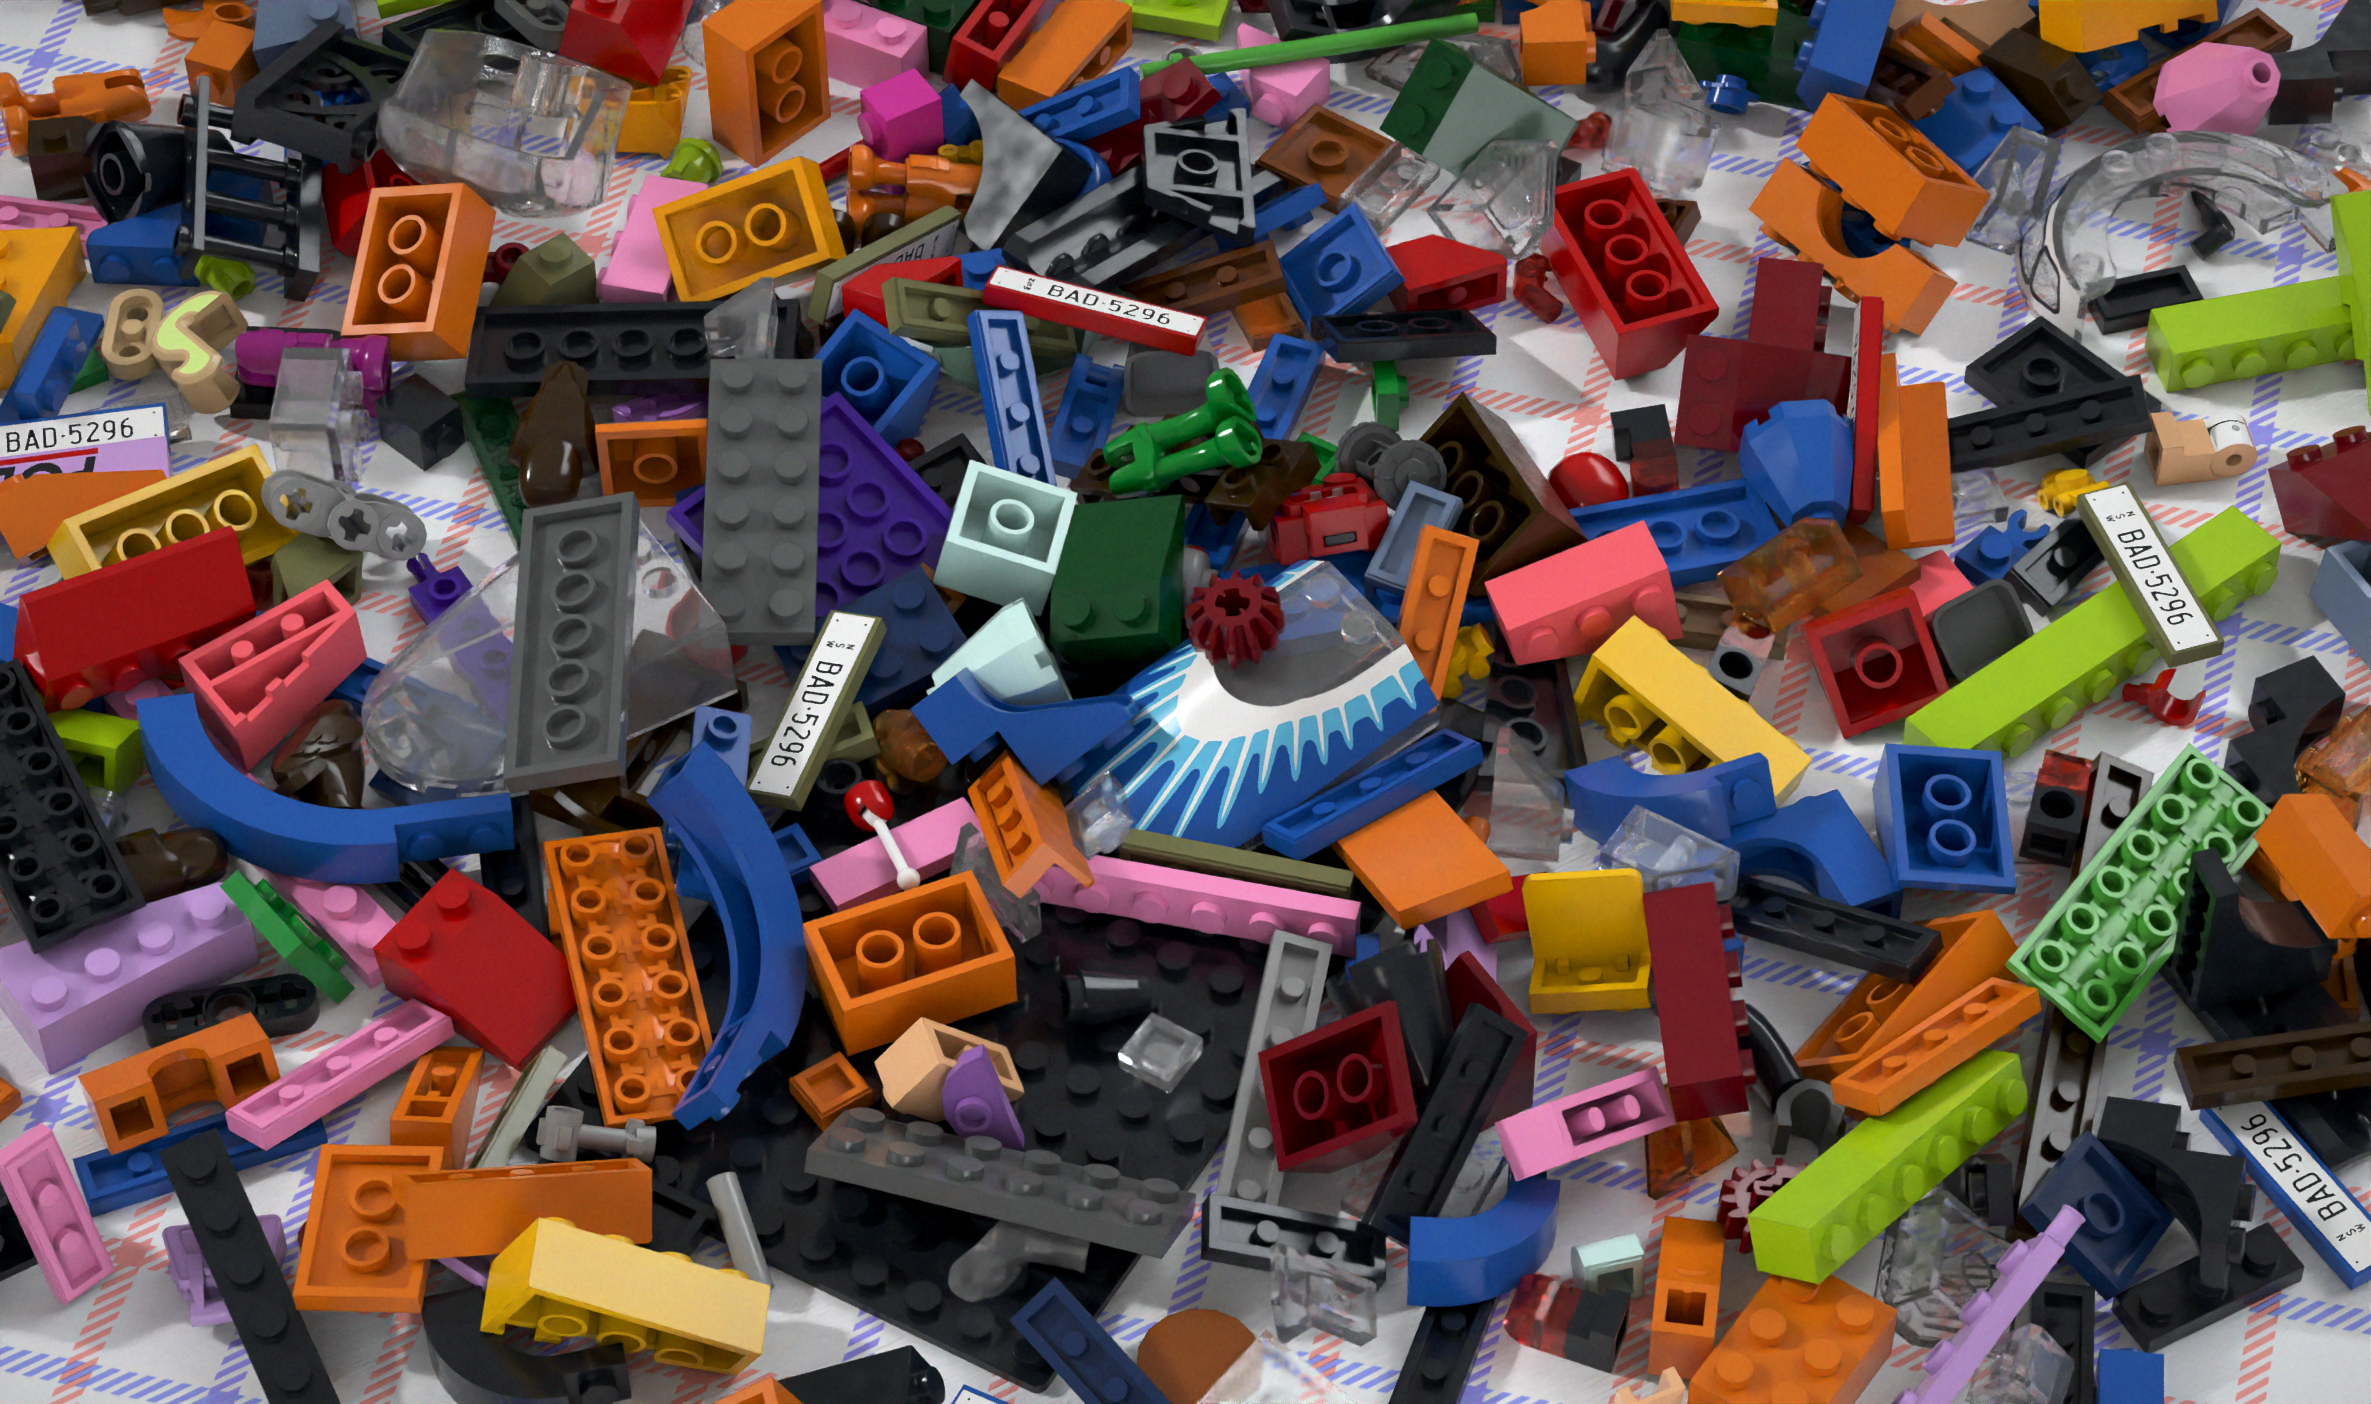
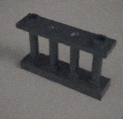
[172,75,323,302]

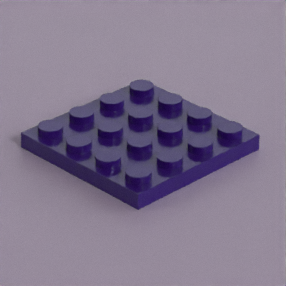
[666,391,953,619]

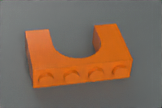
[2254,794,2371,939]

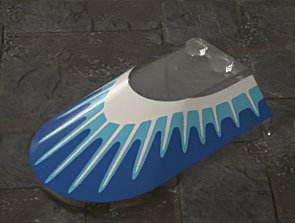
[1070,560,1441,856]

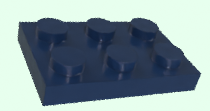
[771,566,968,717]

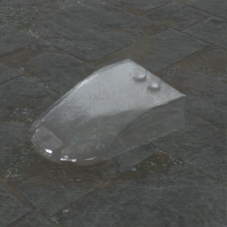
[361,519,738,797]

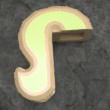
[150,290,248,414]

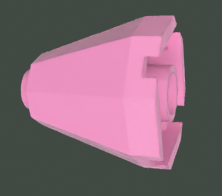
[2153,42,2281,151]

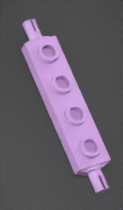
[1891,1204,2086,1404]

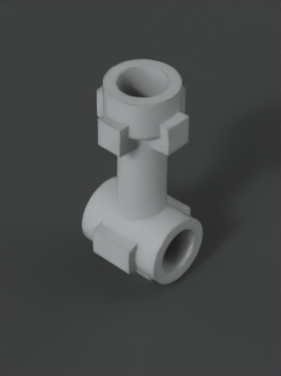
[536,1106,656,1163]

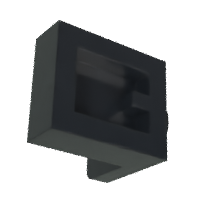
[1941,1153,2014,1226]

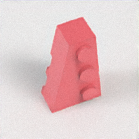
[1484,520,1684,666]
[178,579,367,773]

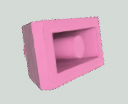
[1237,23,1330,131]

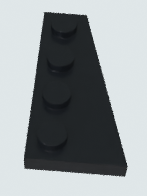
[1473,623,1588,794]

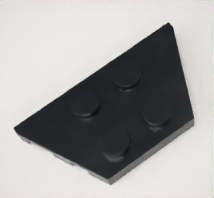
[1141,108,1256,245]

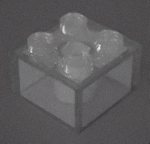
[268,347,370,503]

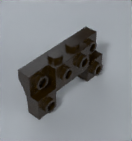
[1070,414,1322,532]
[529,631,749,836]

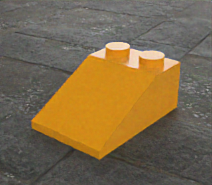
[652,156,847,302]

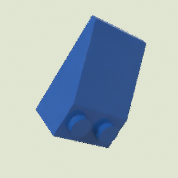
[1905,65,2044,193]
[1872,743,2017,895]

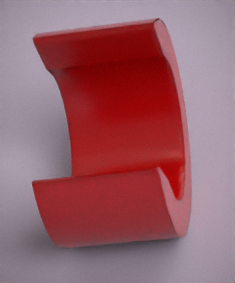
[2122,669,2206,726]

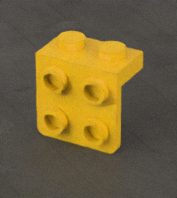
[1522,868,1654,1015]

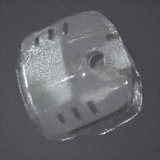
[375,29,633,219]

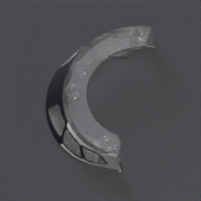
[2014,131,2349,344]

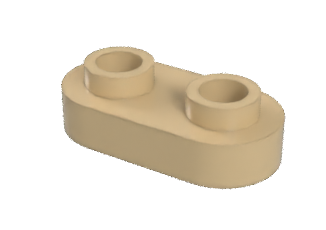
[101,288,166,380]

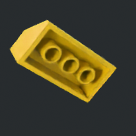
[46,443,302,580]

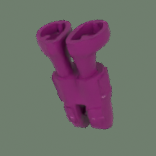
[235,327,393,419]

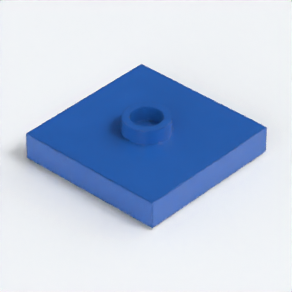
[1279,202,1406,333]

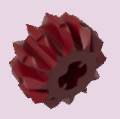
[1185,568,1286,671]

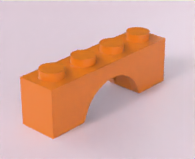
[1519,0,1596,86]
[1748,157,1958,336]

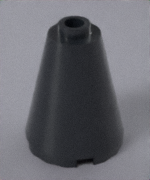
[82,120,234,223]
[1324,939,1455,1109]

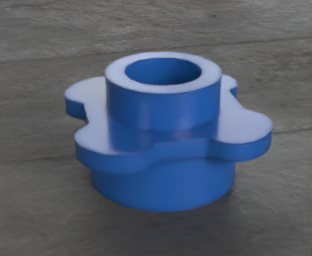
[1699,74,1760,116]

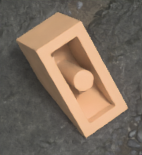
[874,1017,1025,1123]

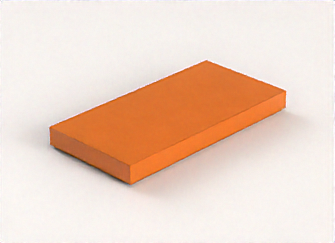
[1330,789,1514,930]

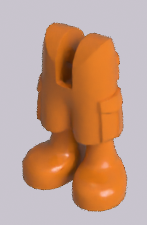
[0,68,151,157]
[846,144,982,241]

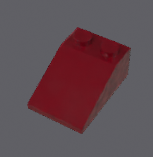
[1674,334,1852,455]
[2268,426,2371,542]
[1258,1000,1418,1173]

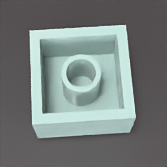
[932,460,1078,617]

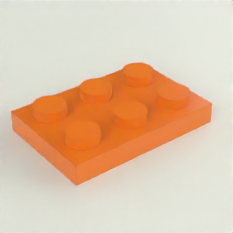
[292,1144,448,1313]

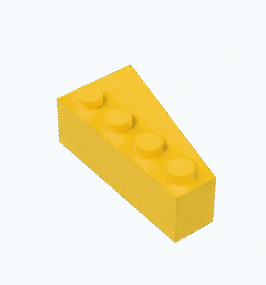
[1573,615,1813,809]
[480,1217,771,1376]

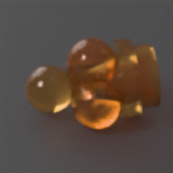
[873,709,948,782]

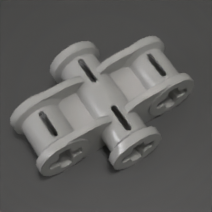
[261,469,427,561]

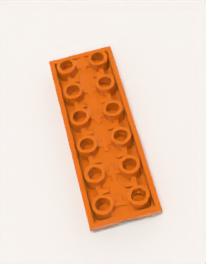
[543,826,713,1129]

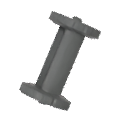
[1334,421,1447,511]

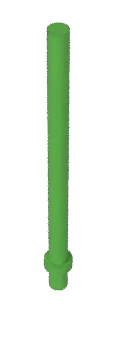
[1139,12,1479,80]

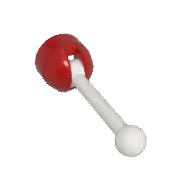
[843,780,920,891]

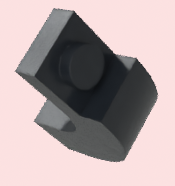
[1266,0,1460,64]
[421,1286,632,1404]

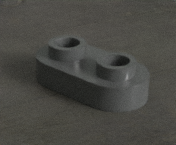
[494,0,570,51]

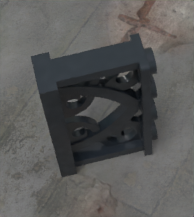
[230,19,443,176]

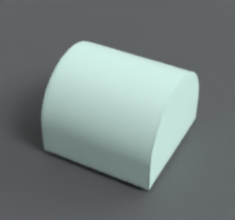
[1571,1234,1645,1299]

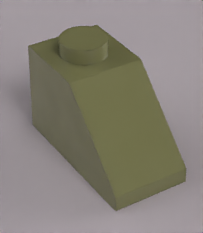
[489,232,600,306]
[271,532,363,607]

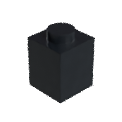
[375,373,466,471]

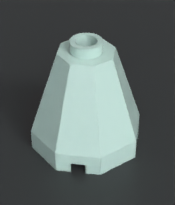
[926,597,1073,705]

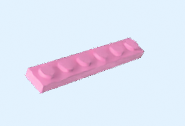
[1008,853,1361,958]

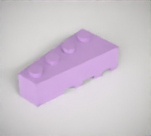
[0,881,260,1074]

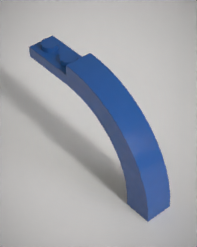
[135,693,514,884]
[646,740,807,1131]

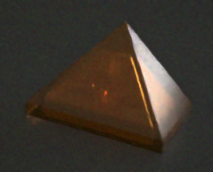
[1644,1083,1739,1201]

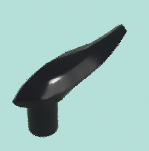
[2190,186,2235,260]

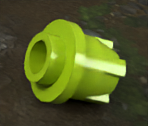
[660,138,723,184]
[194,255,257,302]

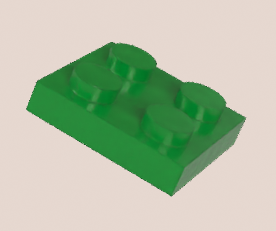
[220,870,355,1004]

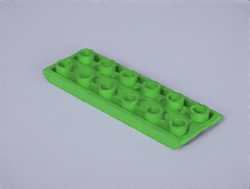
[2004,743,2272,1044]

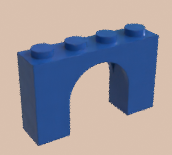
[1626,789,1904,974]

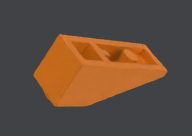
[0,469,167,567]
[390,1046,485,1170]

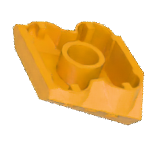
[576,65,692,161]

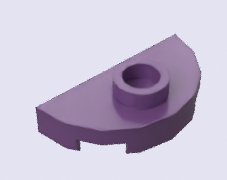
[611,393,709,423]
[942,1044,1025,1150]

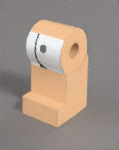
[2144,411,2258,487]

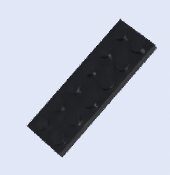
[464,299,801,399]

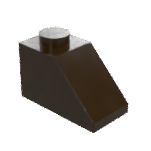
[1977,27,2104,138]
[28,115,96,201]

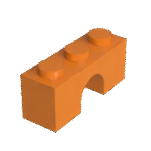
[78,1012,281,1156]

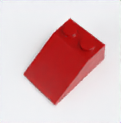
[373,868,578,1072]

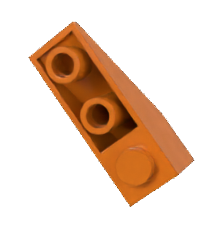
[1647,1216,1725,1379]

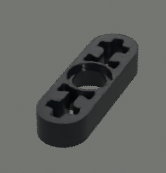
[142,974,320,1049]

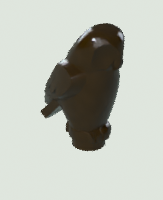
[507,360,599,509]
[271,698,365,809]
[113,827,230,904]

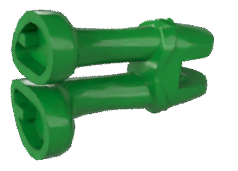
[1103,367,1262,499]

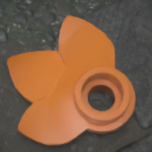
[162,0,256,42]

